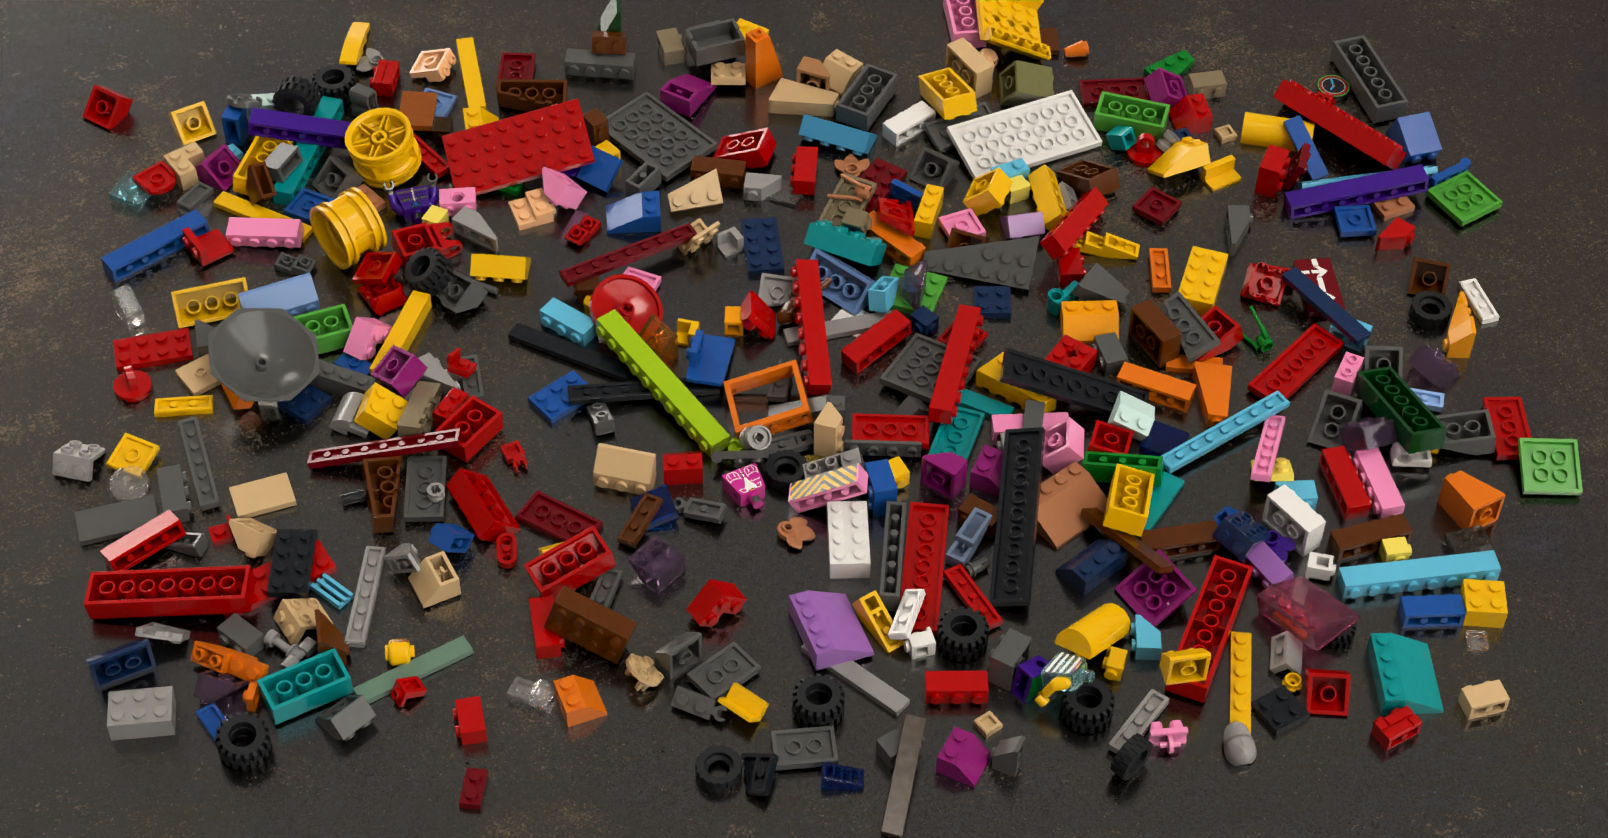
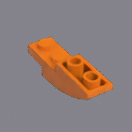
[190,641,269,683]

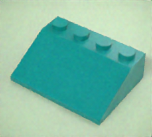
[1367,633,1444,715]

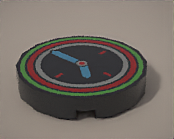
[1316,74,1350,102]

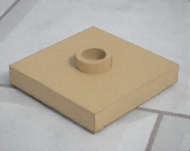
[175,354,221,396]

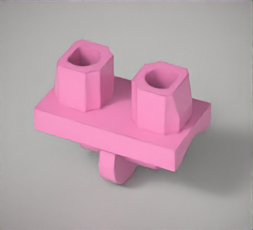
[1148,720,1189,754]

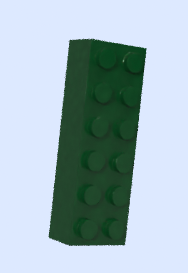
[1354,366,1447,454]

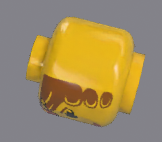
[385,638,415,666]

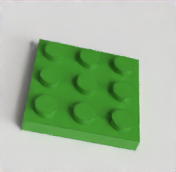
[1426,170,1503,227]
[890,263,948,314]
[1518,438,1583,496]

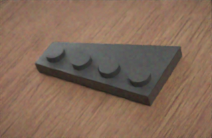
[1164,292,1221,364]

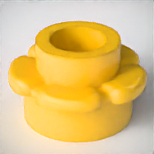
[1282,673,1303,692]

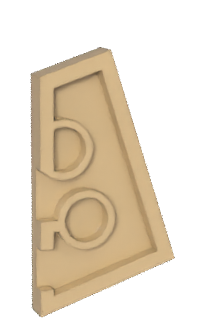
[667,169,723,213]

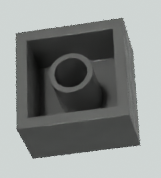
[987,628,1032,691]

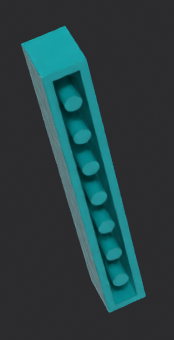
[273,96,344,206]

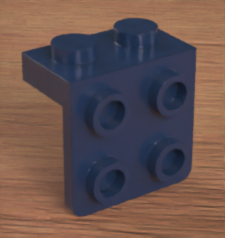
[1212,511,1271,561]

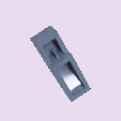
[946,507,992,567]

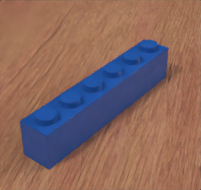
[101,209,209,283]

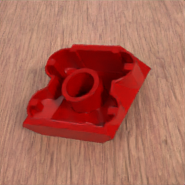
[1240,262,1286,307]
[358,276,408,317]
[740,291,776,340]

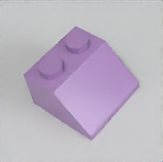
[999,212,1045,240]

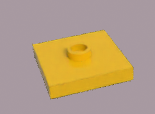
[106,432,160,480]

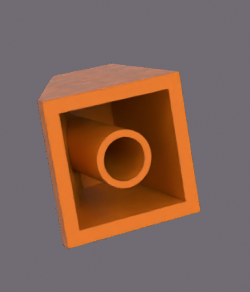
[1438,470,1506,535]

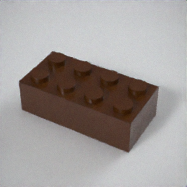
[544,586,637,664]

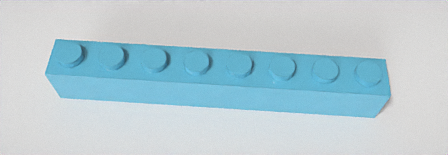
[1336,550,1501,599]

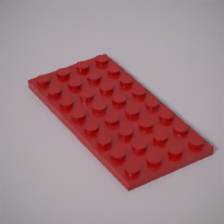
[442,98,595,196]

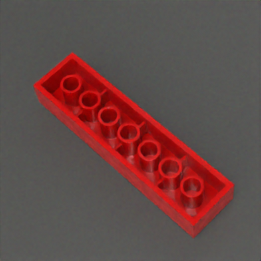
[1273,79,1407,170]
[1165,555,1253,703]
[83,565,256,619]

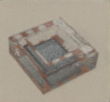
[1465,630,1489,651]

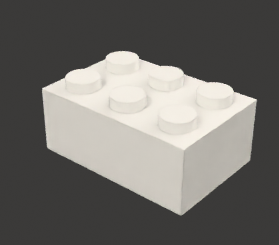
[1262,484,1326,557]

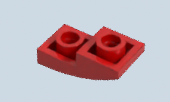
[564,215,602,246]

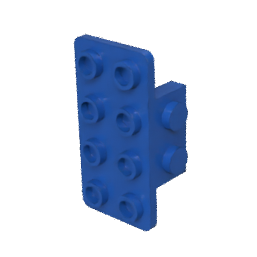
[686,330,735,386]

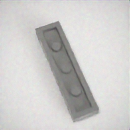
[1107,689,1170,754]

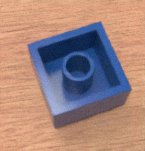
[863,459,898,517]

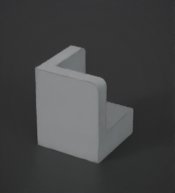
[716,226,744,258]

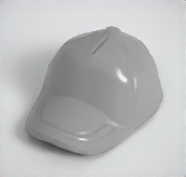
[1223,722,1257,766]

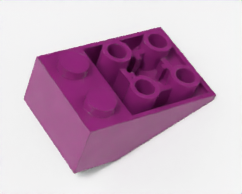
[660,74,717,117]

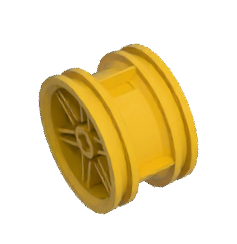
[345,108,422,188]
[309,187,387,270]

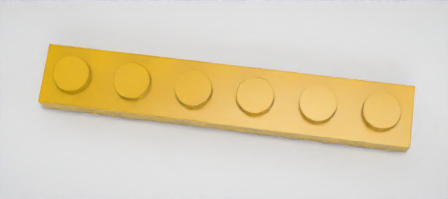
[1229,631,1252,734]

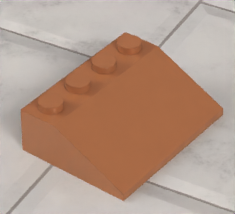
[1037,461,1107,550]

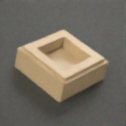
[1213,124,1238,144]
[973,710,1003,738]

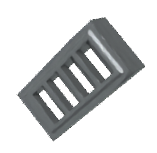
[164,532,209,557]

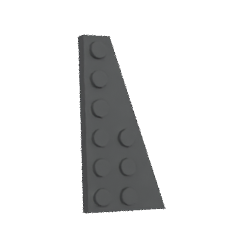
[921,236,1040,291]

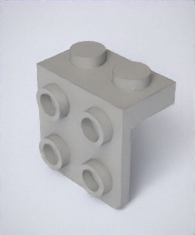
[52,440,105,482]

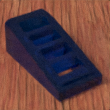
[821,762,864,790]

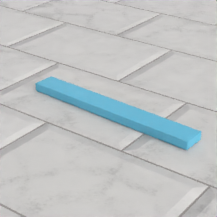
[1161,390,1290,474]

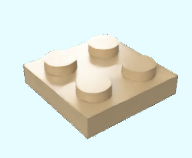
[711,62,746,85]

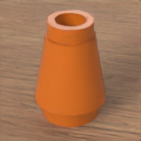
[1063,40,1090,58]

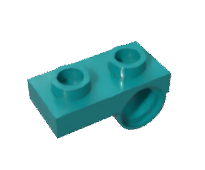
[1047,280,1079,316]

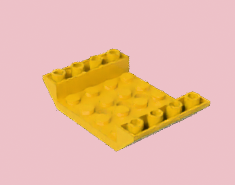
[976,0,1051,61]

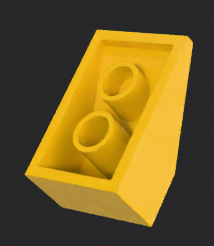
[1147,137,1211,178]

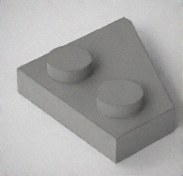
[135,622,191,644]

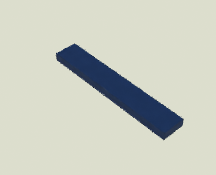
[1281,267,1371,345]

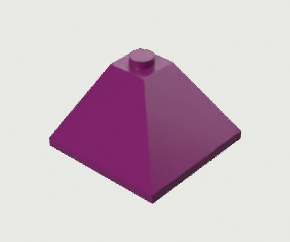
[1114,548,1197,627]

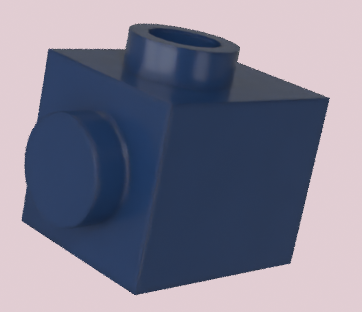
[910,305,939,337]

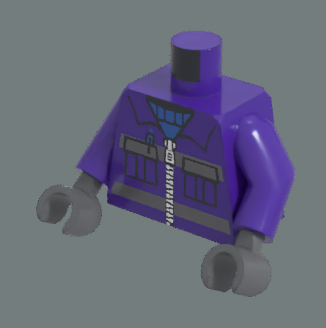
[383,173,439,225]

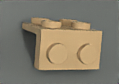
[677,218,720,255]
[273,598,333,645]

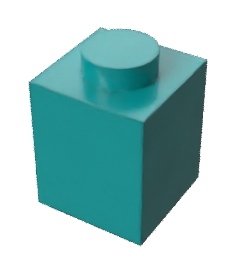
[1106,126,1137,151]

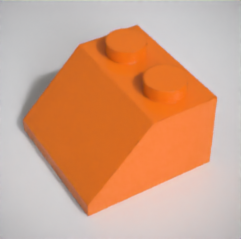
[553,675,607,727]

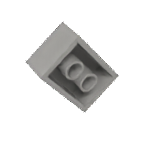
[107,686,176,741]

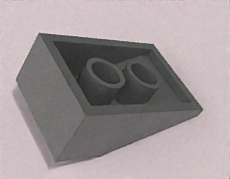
[1307,389,1363,449]
[1436,409,1496,455]

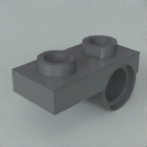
[586,403,615,436]

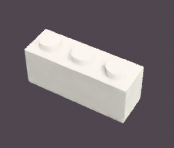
[882,101,936,147]

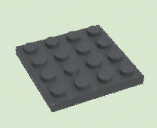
[880,333,982,403]

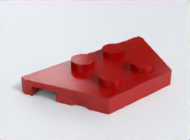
[876,197,916,237]

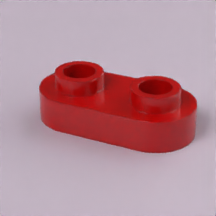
[496,532,517,569]

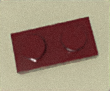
[459,767,488,810]

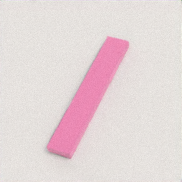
[1250,415,1286,482]

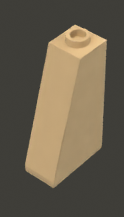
[768,78,839,117]

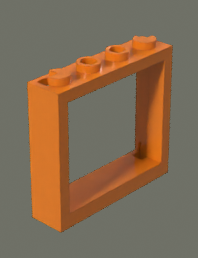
[723,359,814,440]

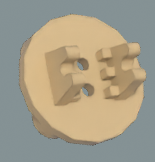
[625,653,664,691]

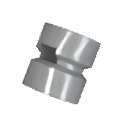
[739,425,772,451]

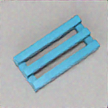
[310,573,354,610]

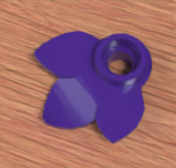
[1264,530,1296,564]

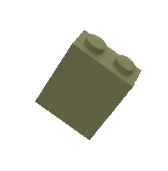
[999,60,1054,106]

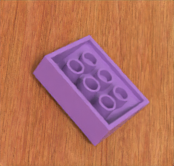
[789,590,874,670]

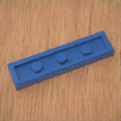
[1283,115,1329,181]

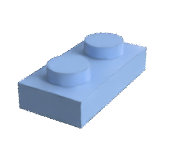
[1411,388,1444,413]

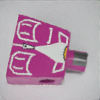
[722,462,765,509]

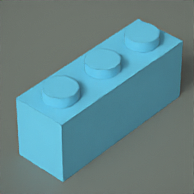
[539,297,597,347]

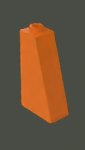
[746,27,783,90]
[1192,361,1232,427]

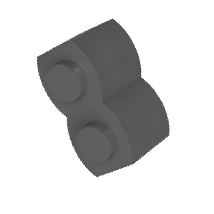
[349,83,379,117]

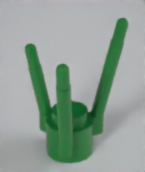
[1243,306,1274,352]

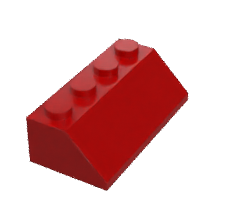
[446,468,521,542]
[523,525,617,601]

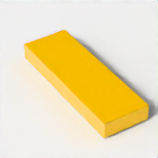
[154,395,214,417]

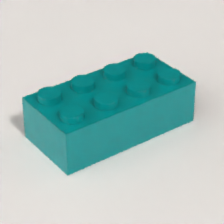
[804,219,887,266]
[257,648,353,725]

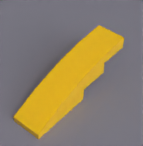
[339,22,370,65]
[1072,231,1140,260]

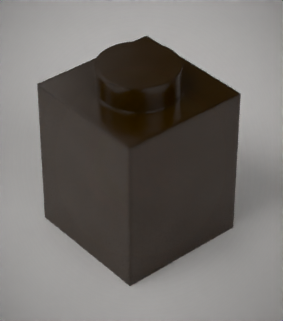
[432,117,454,144]

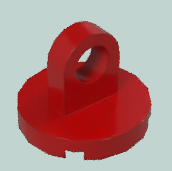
[1126,133,1162,167]
[113,365,152,403]

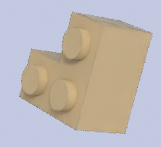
[163,142,205,191]

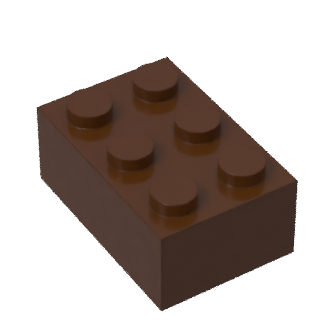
[1129,299,1182,368]

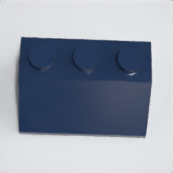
[1055,539,1128,596]
[85,637,157,690]

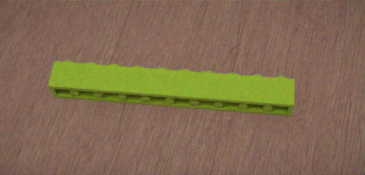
[595,309,730,457]

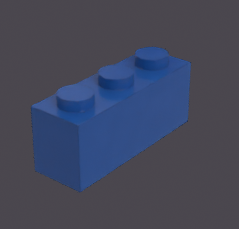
[1398,594,1466,628]

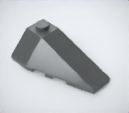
[436,270,488,313]
[768,394,845,426]

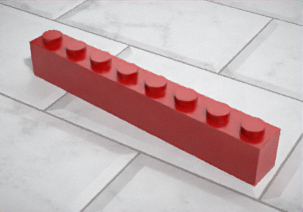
[790,259,832,395]
[929,304,984,425]

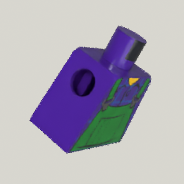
[1010,655,1057,704]

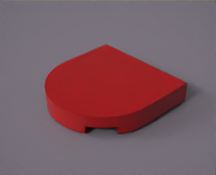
[132,160,176,195]

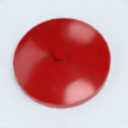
[589,274,663,342]

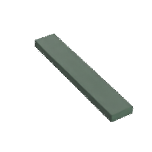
[353,635,474,704]

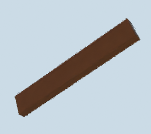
[1080,507,1174,574]

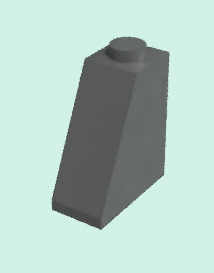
[1071,263,1130,308]

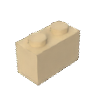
[1458,679,1510,720]

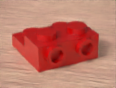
[352,252,403,284]

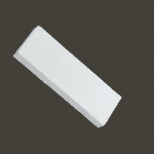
[1458,278,1500,325]
[888,589,926,639]

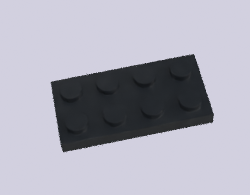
[267,529,318,598]

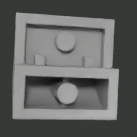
[328,392,369,439]

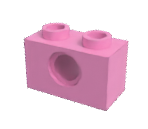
[439,187,477,217]
[1331,352,1364,396]

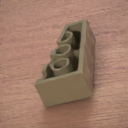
[397,381,442,453]

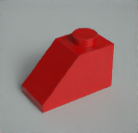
[1375,217,1416,251]

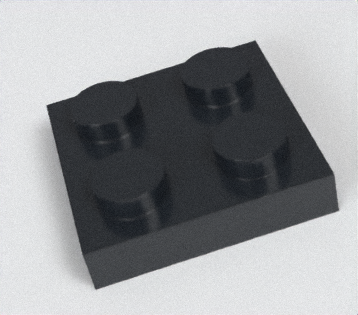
[1251,685,1310,736]

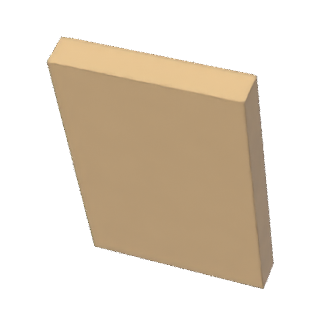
[229,472,297,518]

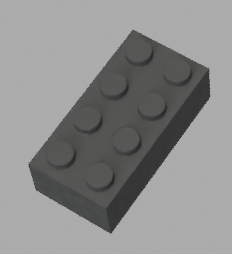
[836,63,898,131]

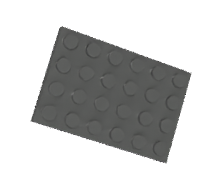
[606,91,718,182]

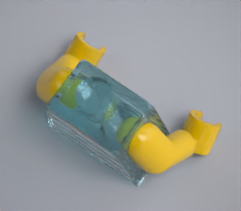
[1035,651,1095,707]

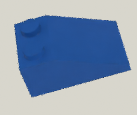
[606,191,661,234]

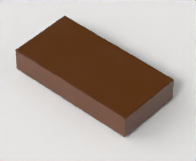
[1040,28,1060,55]

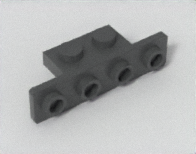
[844,439,922,457]

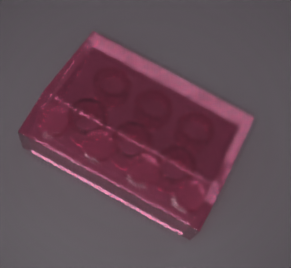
[1257,576,1361,652]

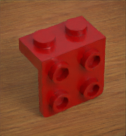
[182,227,234,266]

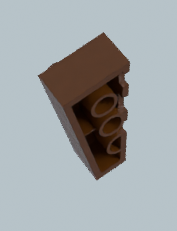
[497,79,568,112]
[362,456,402,534]

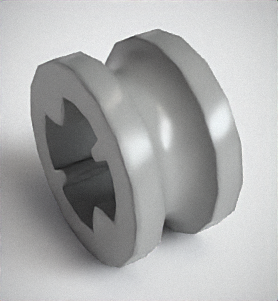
[427,482,445,502]

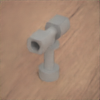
[263,629,317,670]

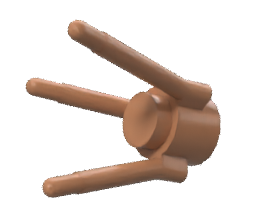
[827,174,872,202]

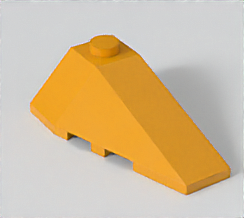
[1442,291,1476,358]

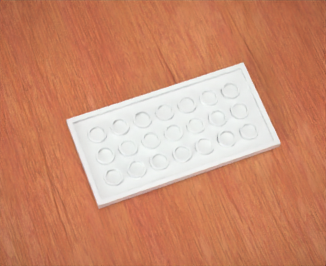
[946,90,1103,179]

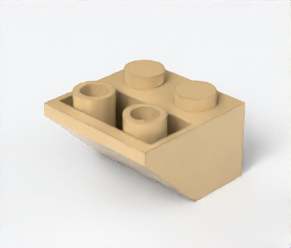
[408,551,461,608]

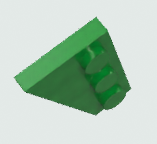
[1143,50,1195,76]

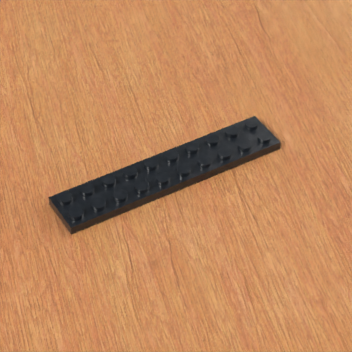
[989,427,1045,607]

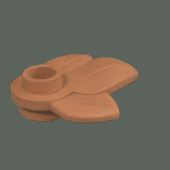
[834,154,870,177]
[777,517,816,550]

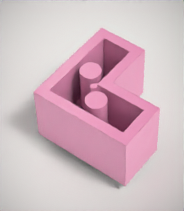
[343,317,393,361]

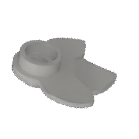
[356,48,385,72]

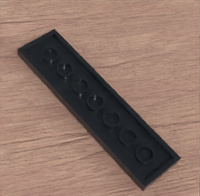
[1000,348,1149,416]

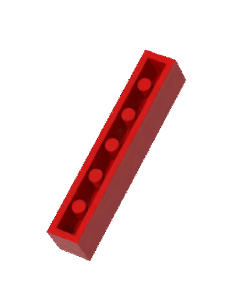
[1040,187,1109,259]

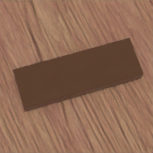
[617,492,663,548]

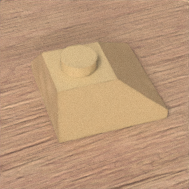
[229,518,277,558]

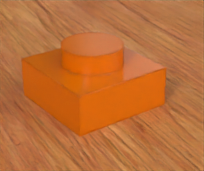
[243,682,260,712]

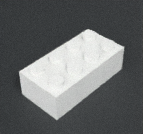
[827,501,871,579]

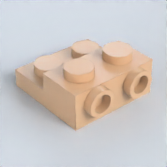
[409,48,456,82]
[508,188,556,231]

